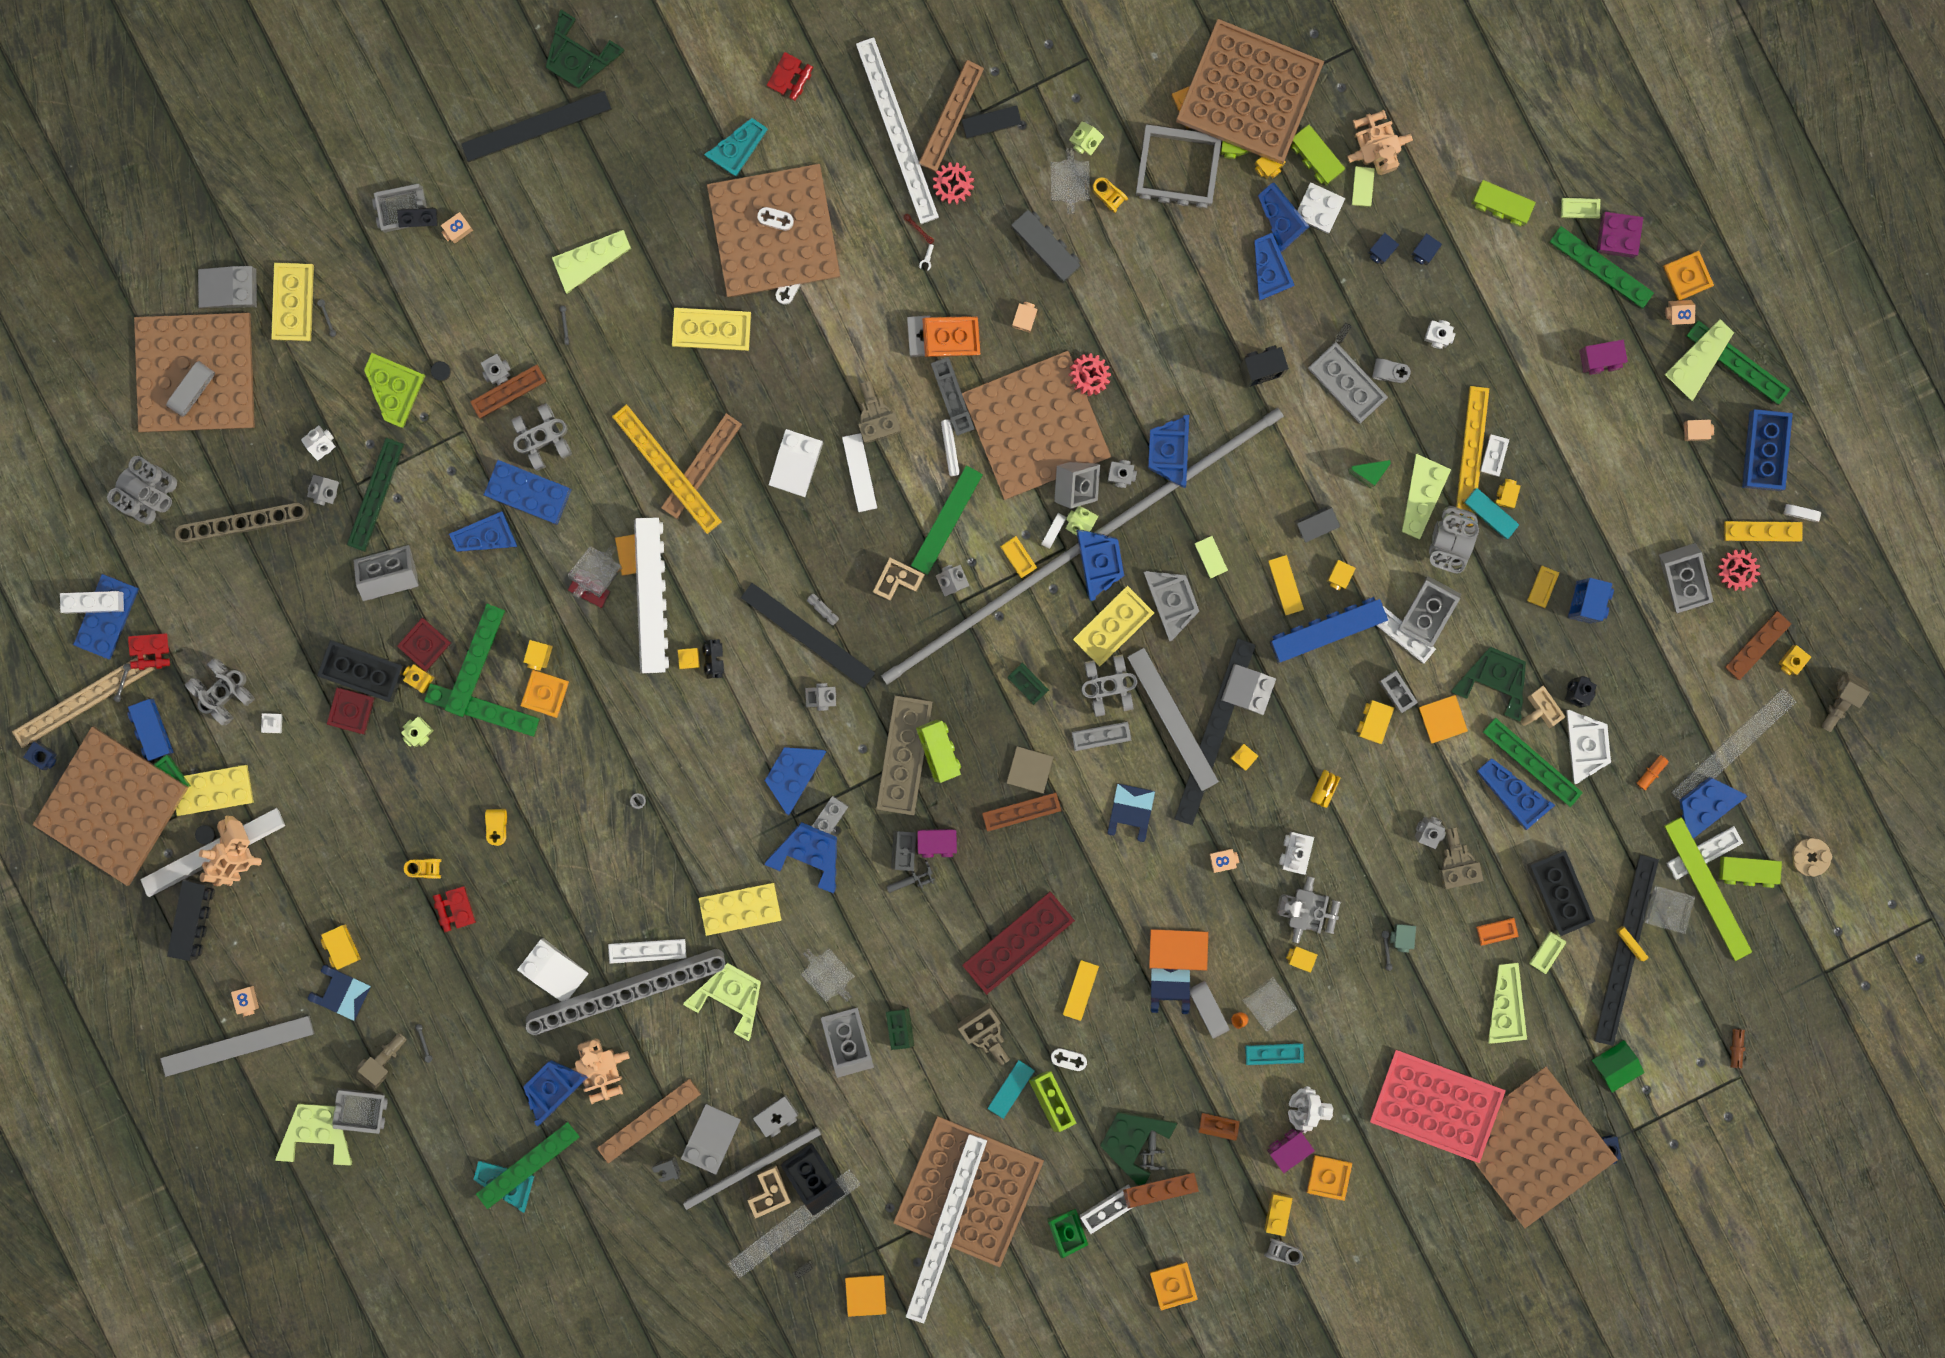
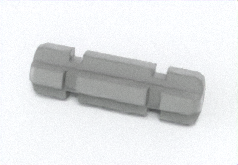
[807,594,839,625]

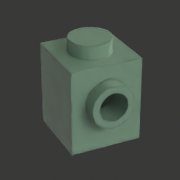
[1390,924,1416,952]

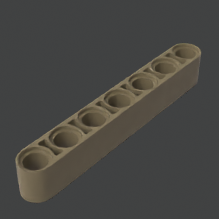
[175,503,309,543]

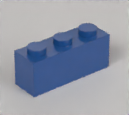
[128,699,174,761]

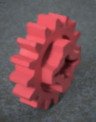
[933,162,974,205]
[1069,353,1111,396]
[1717,550,1760,591]

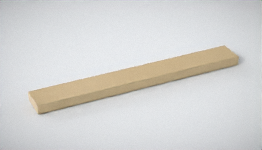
[12,655,155,748]

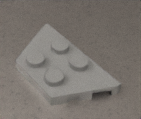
[1143,571,1199,642]

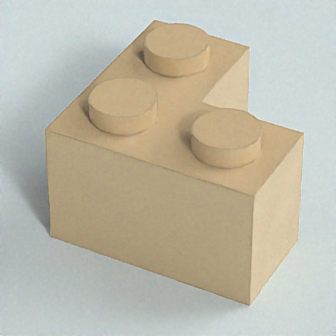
[873,558,925,601]
[748,1165,792,1219]

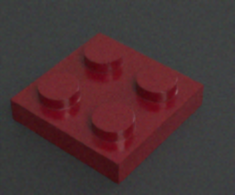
[397,618,452,672]
[327,688,375,735]

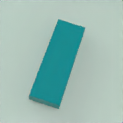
[1463,488,1519,540]
[1245,1043,1304,1065]
[987,1060,1035,1119]

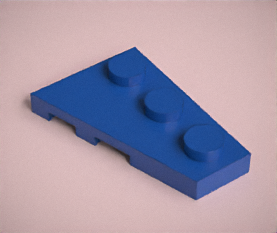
[1258,183,1310,252]
[1254,233,1295,301]
[449,511,518,552]

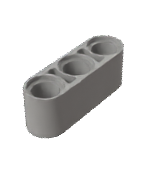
[166,361,215,417]
[1190,981,1230,1039]

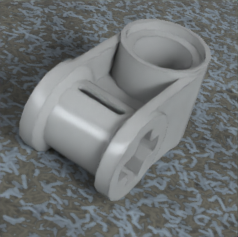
[1372,359,1411,383]
[1264,1237,1303,1266]

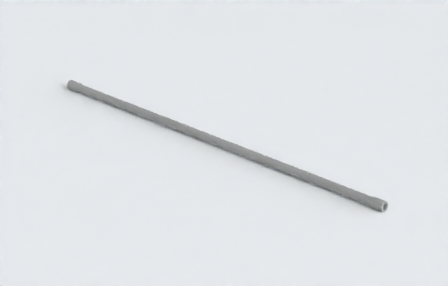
[881,407,1284,685]

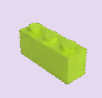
[1290,125,1345,186]
[1471,180,1536,227]
[916,720,961,783]
[1719,856,1782,888]
[1029,1071,1076,1132]

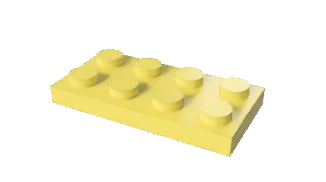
[272,263,314,341]
[672,308,751,351]
[1073,586,1154,667]
[176,765,254,816]
[699,883,782,936]

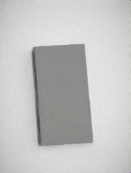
[1307,342,1388,424]

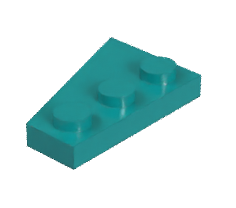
[704,118,768,177]
[473,1160,535,1213]

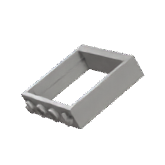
[1135,125,1221,208]

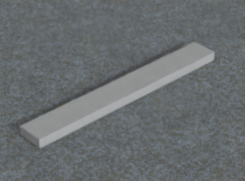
[1127,648,1219,791]
[160,1016,315,1077]
[683,1127,822,1210]

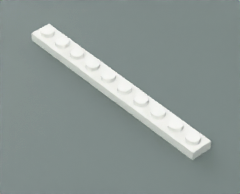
[856,37,939,224]
[906,1134,987,1323]

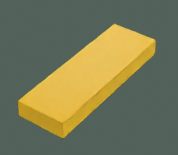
[1268,555,1304,616]
[1063,960,1099,1021]

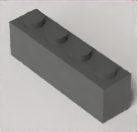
[1011,210,1081,283]

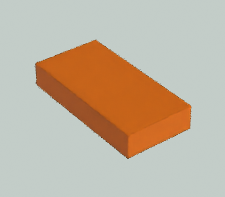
[1476,918,1519,946]

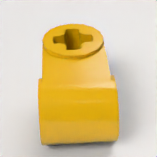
[1092,177,1128,213]
[485,809,507,846]
[404,859,442,878]

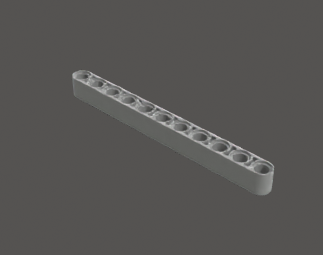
[526,949,725,1035]

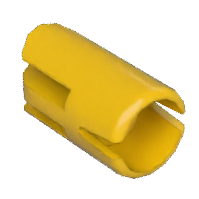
[1310,769,1341,808]

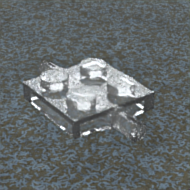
[1051,148,1090,214]
[568,544,622,599]
[801,948,855,1002]

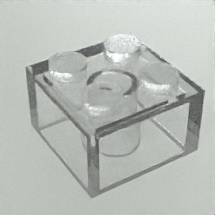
[1644,886,1695,934]
[1242,977,1297,1032]

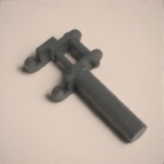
[886,860,935,893]
[1140,1130,1165,1170]

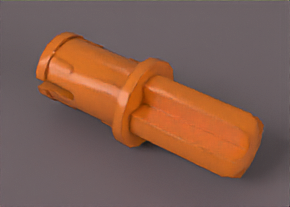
[1636,755,1669,791]

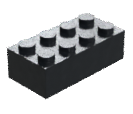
[1239,345,1289,388]
[317,640,406,702]
[1527,850,1596,936]
[167,879,215,961]

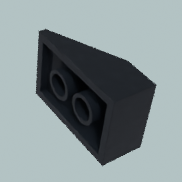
[780,1143,845,1216]

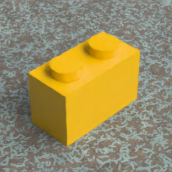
[524,640,553,671]
[1356,700,1394,744]
[321,924,361,970]
[1264,1192,1293,1236]

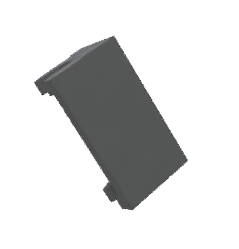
[1294,506,1340,543]
[891,830,916,871]
[652,1156,681,1182]

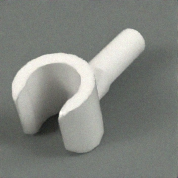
[920,244,934,271]

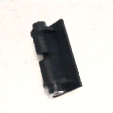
[397,207,437,228]
[702,639,724,679]

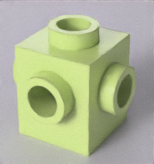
[1069,122,1104,155]
[1066,506,1098,535]
[401,717,434,747]

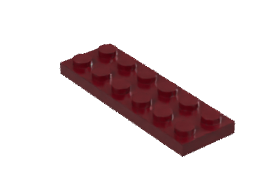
[962,891,1075,995]

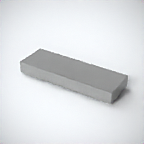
[1071,722,1132,751]

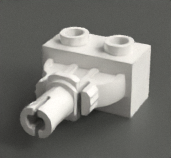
[1279,832,1314,875]

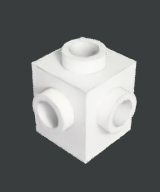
[1424,320,1455,349]
[301,426,336,461]

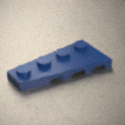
[1476,759,1555,830]

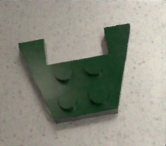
[546,10,625,89]
[1451,647,1526,722]
[1100,1111,1178,1186]

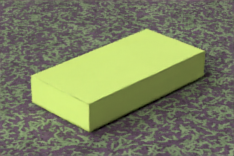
[1352,166,1375,207]
[1561,198,1600,219]
[1195,536,1228,579]
[1529,931,1566,974]

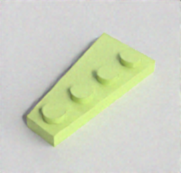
[552,230,631,294]
[1665,319,1734,401]
[1402,454,1451,539]
[1488,963,1527,1044]

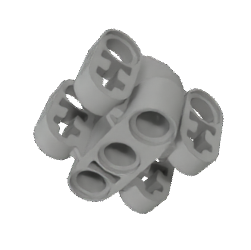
[511,403,572,471]
[107,456,177,525]
[1429,506,1479,573]
[1082,655,1137,717]
[185,658,255,725]

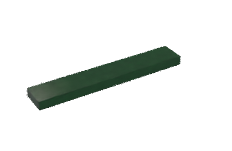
[347,437,405,552]

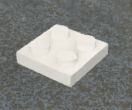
[1297,182,1345,234]

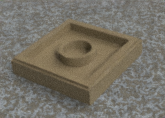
[1007,747,1054,794]

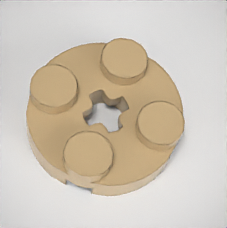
[1792,838,1832,877]

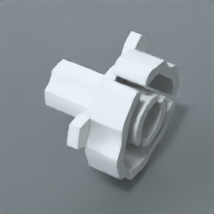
[1288,1086,1333,1133]

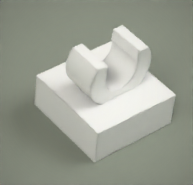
[261,713,282,733]

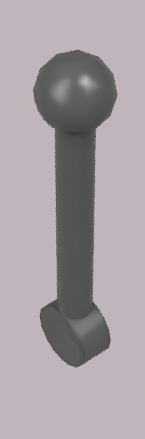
[317,299,336,337]
[559,305,569,345]
[114,663,131,702]
[1381,931,1393,971]
[415,1024,433,1063]

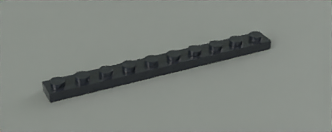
[1174,639,1256,826]
[1594,855,1659,1046]

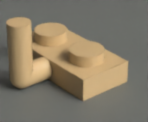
[1521,685,1565,729]

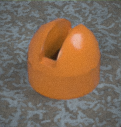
[1231,1012,1249,1029]

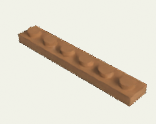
[918,60,984,172]
[661,413,742,519]
[597,1079,701,1164]

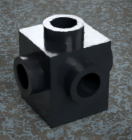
[1564,676,1597,708]

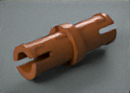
[1730,1029,1746,1068]

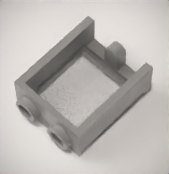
[372,184,427,233]
[332,1088,388,1134]

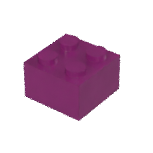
[1597,212,1643,258]
[1579,339,1628,375]
[918,829,957,858]
[1267,1128,1315,1174]

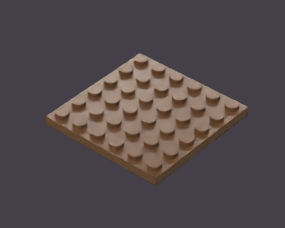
[1176,19,1324,165]
[707,164,841,298]
[134,313,255,433]
[962,351,1111,500]
[33,727,189,886]
[1473,1066,1618,1228]
[893,1116,1044,1267]

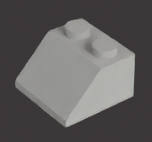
[1054,462,1100,509]
[1221,664,1276,715]

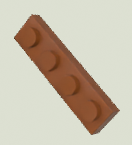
[470,365,547,419]
[1724,611,1791,680]
[982,793,1061,832]
[1123,1173,1199,1209]

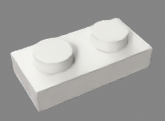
[1480,434,1509,477]

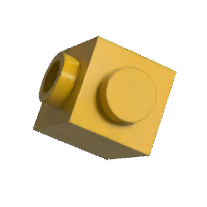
[1255,157,1286,179]
[1778,645,1811,676]

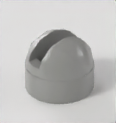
[630,793,646,809]

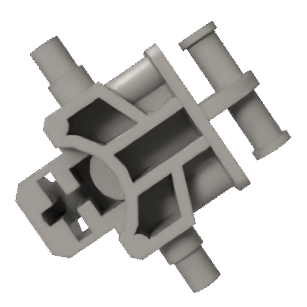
[1276,876,1342,943]

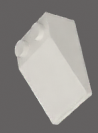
[769,429,823,497]
[517,938,589,1002]

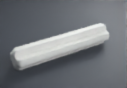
[941,419,959,476]

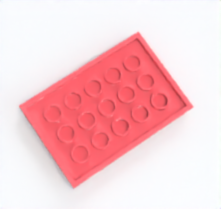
[1370,1050,1506,1163]

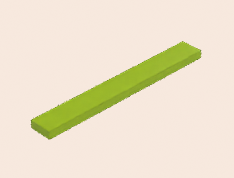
[1664,817,1752,961]

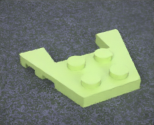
[683,963,761,1041]
[276,1104,352,1165]

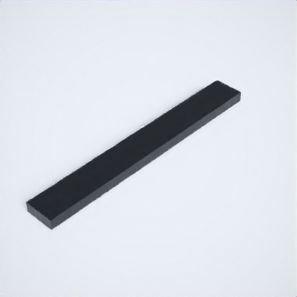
[461,91,612,162]
[741,583,875,688]

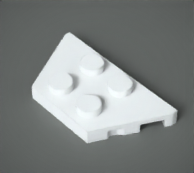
[1566,710,1611,784]

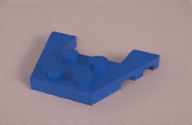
[765,822,837,894]

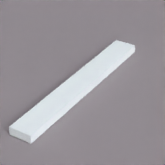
[141,808,285,897]

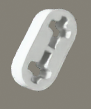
[758,207,794,231]
[776,284,800,305]
[1784,504,1821,522]
[1041,513,1067,549]
[1051,1048,1087,1071]

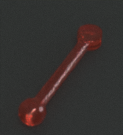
[903,214,934,244]

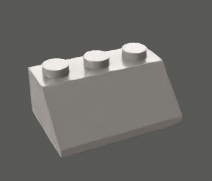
[354,545,419,601]

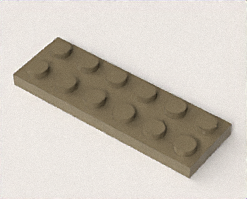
[876,696,933,815]

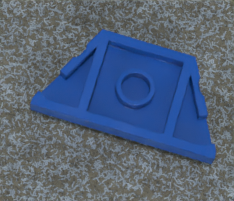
[1148,415,1189,488]
[1076,529,1124,601]
[765,747,827,815]
[1680,777,1747,838]
[523,1060,588,1126]

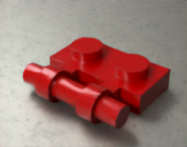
[767,52,813,101]
[128,634,170,670]
[433,886,476,933]

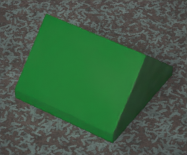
[1348,460,1391,488]
[1592,1040,1644,1093]
[1048,1209,1088,1258]

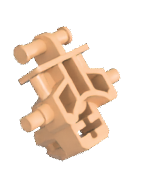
[1347,110,1413,175]
[199,816,262,886]
[572,1038,630,1104]

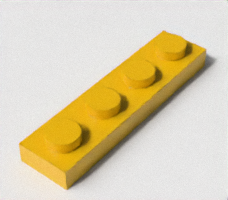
[1724,521,1802,542]

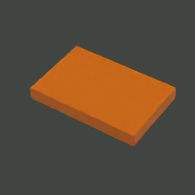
[922,317,980,357]
[1149,930,1208,971]

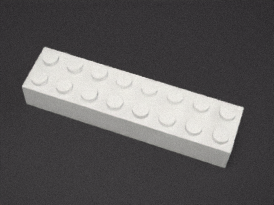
[634,518,669,673]

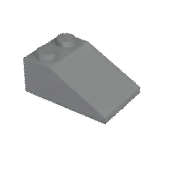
[198,266,257,308]
[1659,543,1714,613]
[1399,575,1461,647]
[821,1008,874,1078]
[681,1104,741,1174]

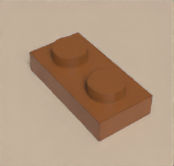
[1198,1113,1240,1141]

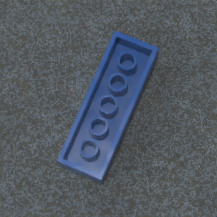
[1270,597,1388,663]

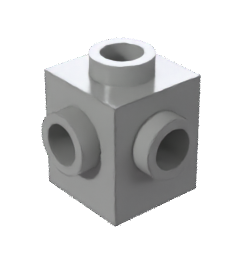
[481,354,511,386]
[1107,460,1137,488]
[307,475,339,506]
[936,564,969,596]
[805,683,836,711]
[1414,816,1445,849]

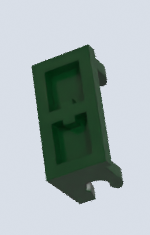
[1007,662,1049,705]
[886,1008,915,1050]

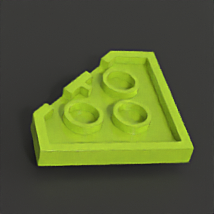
[364,353,425,428]

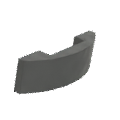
[931,357,975,436]

